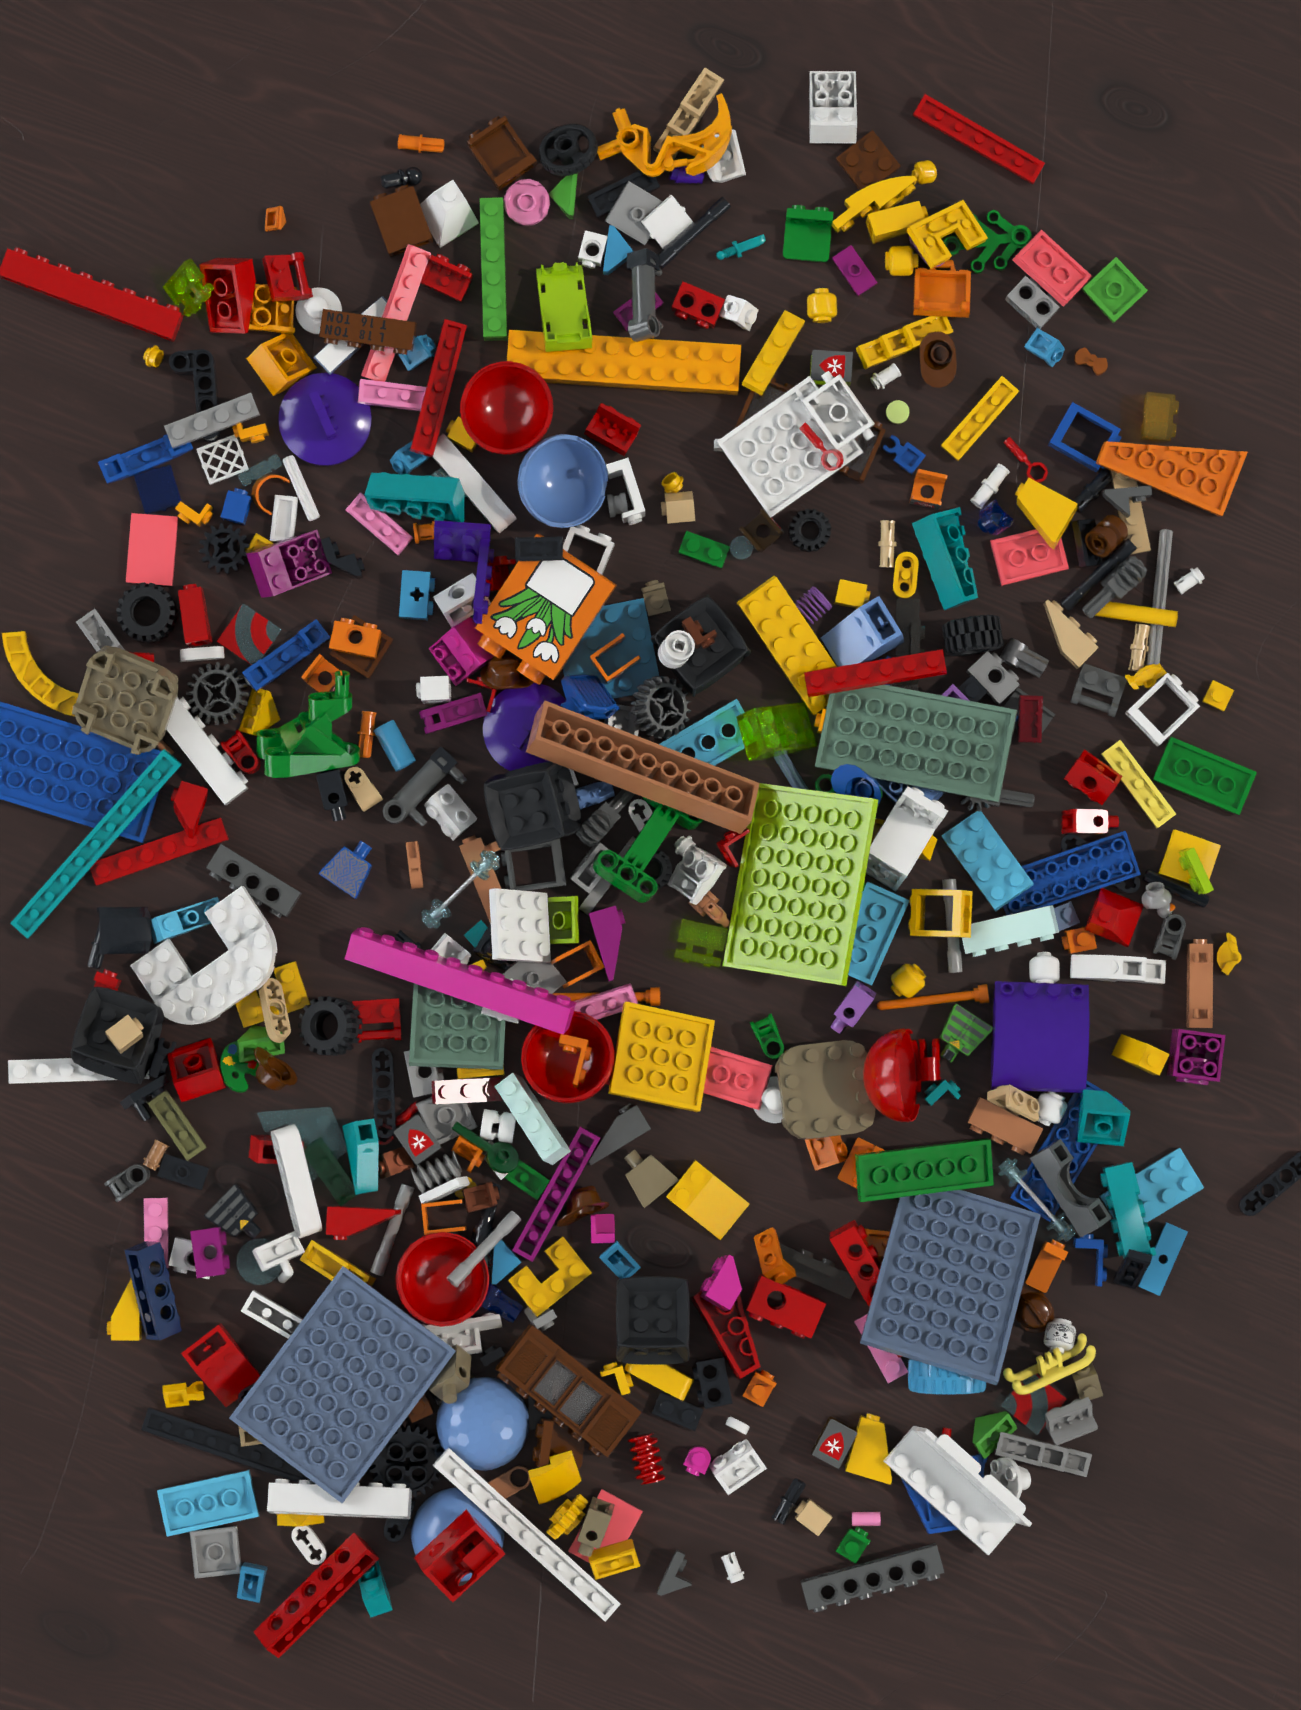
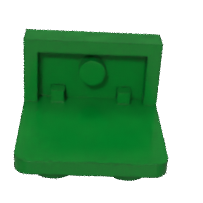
[783,205,834,262]

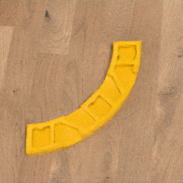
[2,631,79,717]

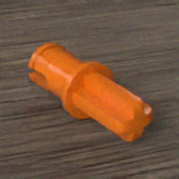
[398,134,445,153]
[357,711,377,758]

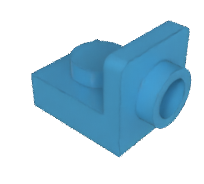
[1024,328,1065,367]
[398,335,436,371]
[390,441,430,475]

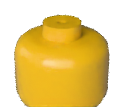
[912,160,937,185]

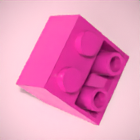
[429,617,494,686]
[700,1255,742,1311]

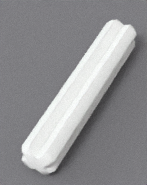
[283,455,320,521]

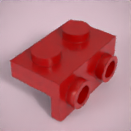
[420,254,473,303]
[584,403,641,456]

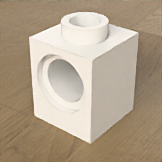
[578,230,608,269]

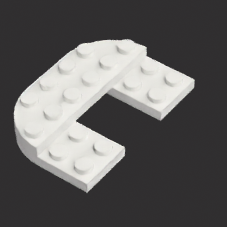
[130,886,277,1025]

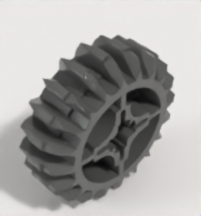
[186,662,249,725]
[630,676,692,739]

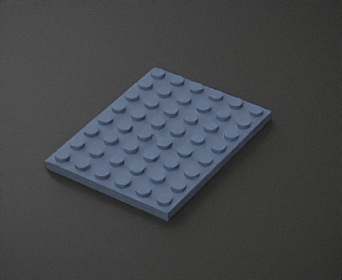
[860,1190,1041,1385]
[229,1266,456,1503]

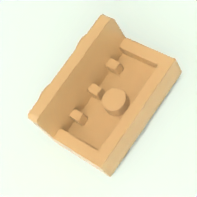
[987,1084,1040,1122]

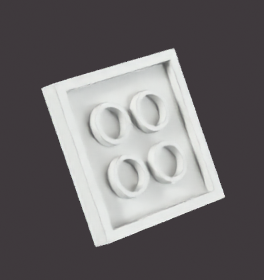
[489,888,551,963]

